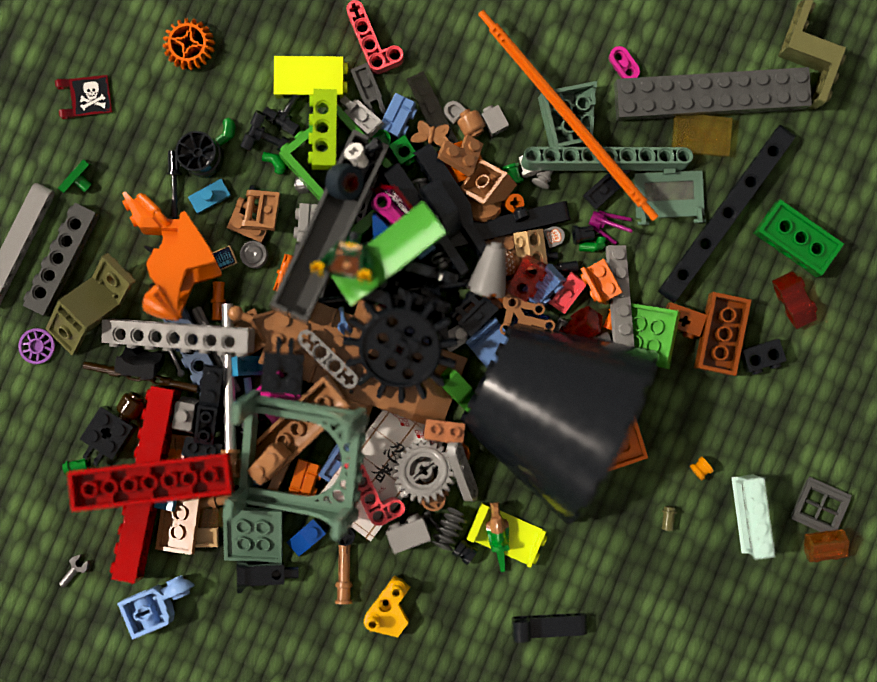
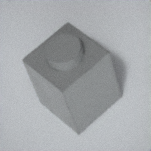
[481,105,509,137]

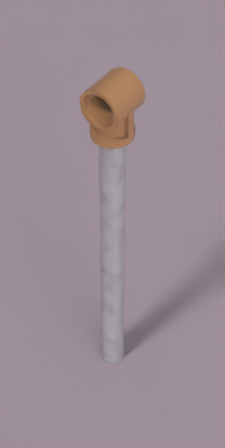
[221,303,241,478]

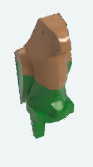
[486,502,509,572]

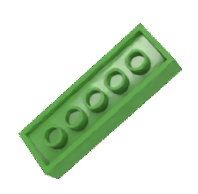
[329,201,448,306]

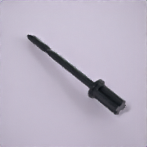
[166,150,182,219]

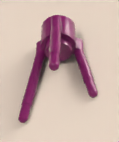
[589,210,633,245]

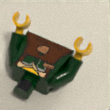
[311,232,376,283]

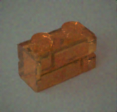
[804,529,849,562]

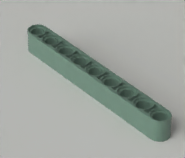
[521,147,693,171]

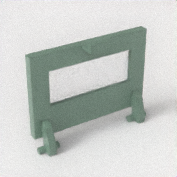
[634,168,706,225]

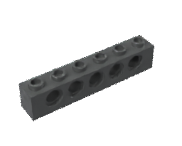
[22,203,100,317]

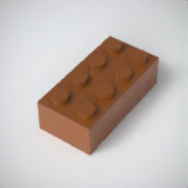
[694,292,751,376]

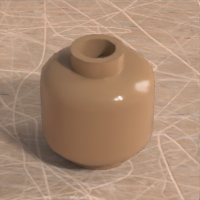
[457,109,486,138]

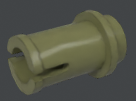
[661,506,677,531]

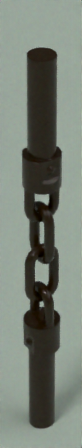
[83,361,199,393]

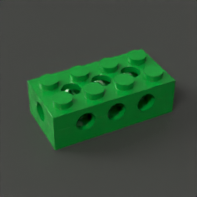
[753,199,844,277]

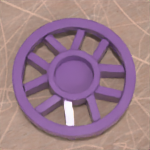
[18,328,55,364]

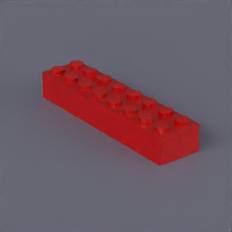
[67,453,235,512]

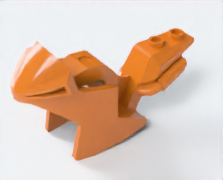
[122,191,222,321]

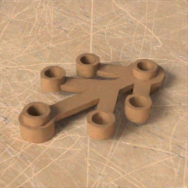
[500,292,555,335]

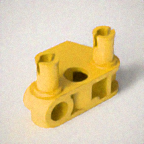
[364,575,410,637]

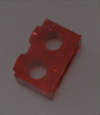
[506,254,547,302]

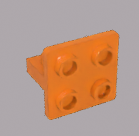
[581,259,623,305]

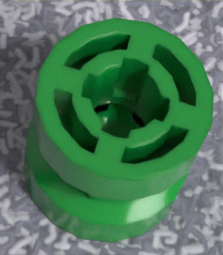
[372,129,392,145]

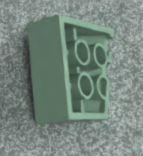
[538,81,597,147]

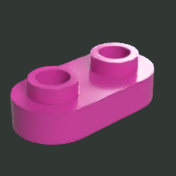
[609,46,640,79]

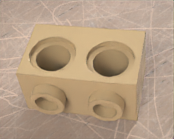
[513,229,548,271]

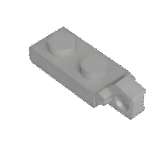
[339,95,385,138]

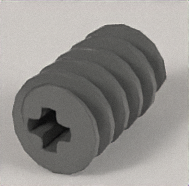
[430,507,467,551]

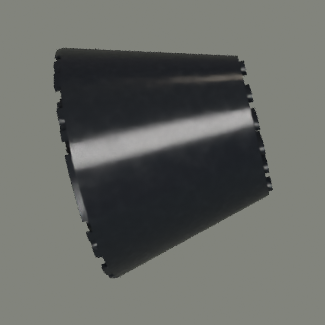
[460,323,659,524]

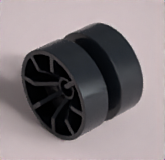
[176,131,224,178]

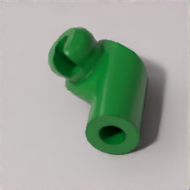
[262,152,286,175]
[579,236,607,252]

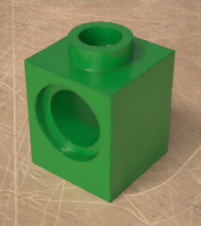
[389,135,416,167]

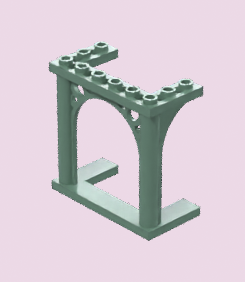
[223,390,368,540]

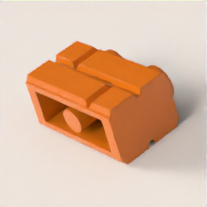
[288,458,322,496]

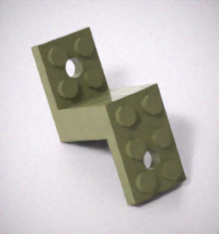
[778,0,846,110]
[45,253,135,356]

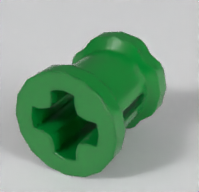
[502,163,524,184]

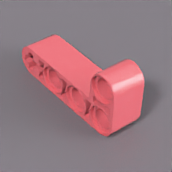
[346,0,404,74]
[344,457,405,526]

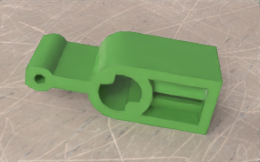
[441,367,477,412]

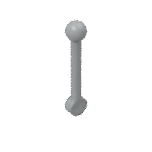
[169,351,185,377]

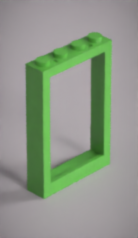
[279,104,392,238]

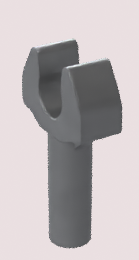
[59,554,90,588]

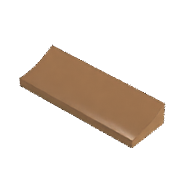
[255,374,351,481]

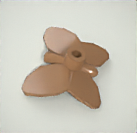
[410,121,449,146]

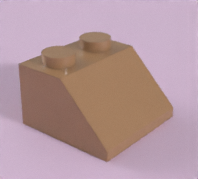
[460,159,517,206]

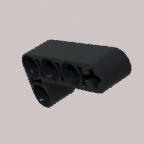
[511,613,588,643]

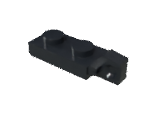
[583,170,631,211]

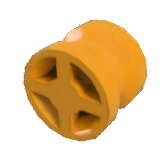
[689,456,714,481]

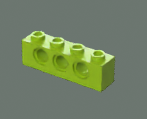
[308,89,337,170]

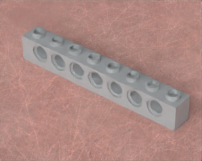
[102,318,255,356]

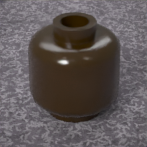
[116,391,146,421]

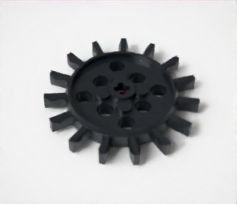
[343,291,458,403]

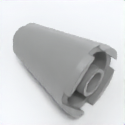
[467,242,506,298]

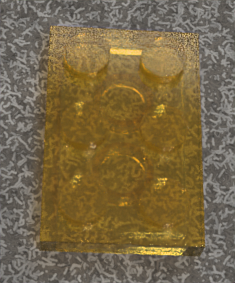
[671,115,733,157]

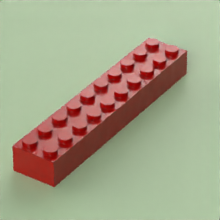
[110,386,182,584]

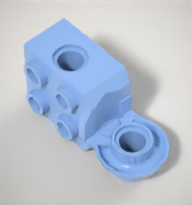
[117,575,195,639]

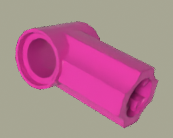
[371,193,405,226]

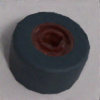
[325,164,364,200]

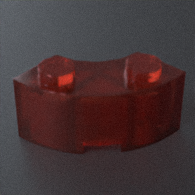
[772,271,817,329]
[559,306,603,338]

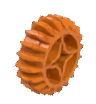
[163,18,215,71]

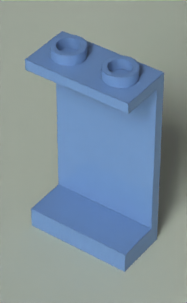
[466,318,507,368]

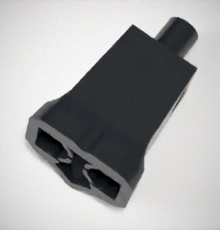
[237,561,299,594]

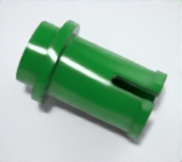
[62,458,89,475]

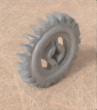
[393,440,455,504]

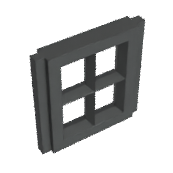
[790,477,852,538]

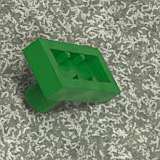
[58,159,92,193]

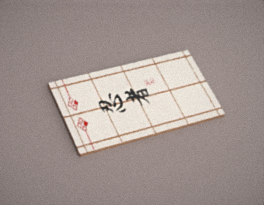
[317,409,443,541]

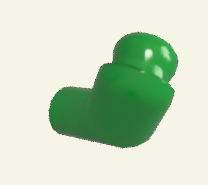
[215,118,236,146]

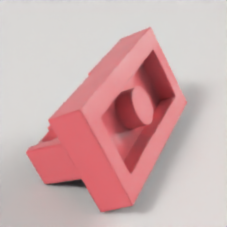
[549,272,586,314]

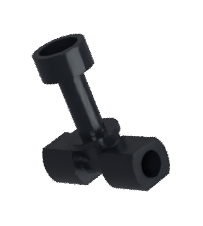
[263,95,306,137]
[240,110,290,152]

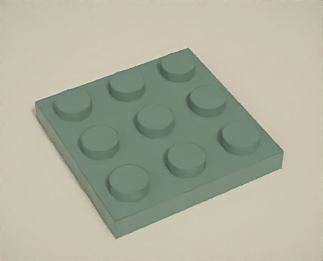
[223,507,283,563]

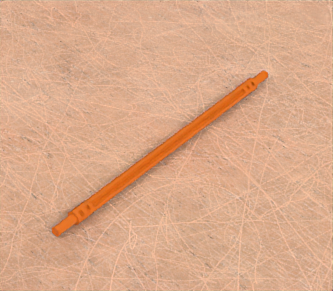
[478,10,658,221]

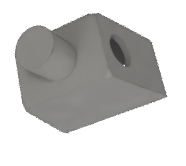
[172,396,200,435]

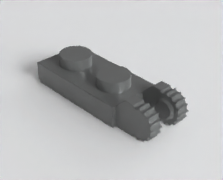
[350,62,386,115]

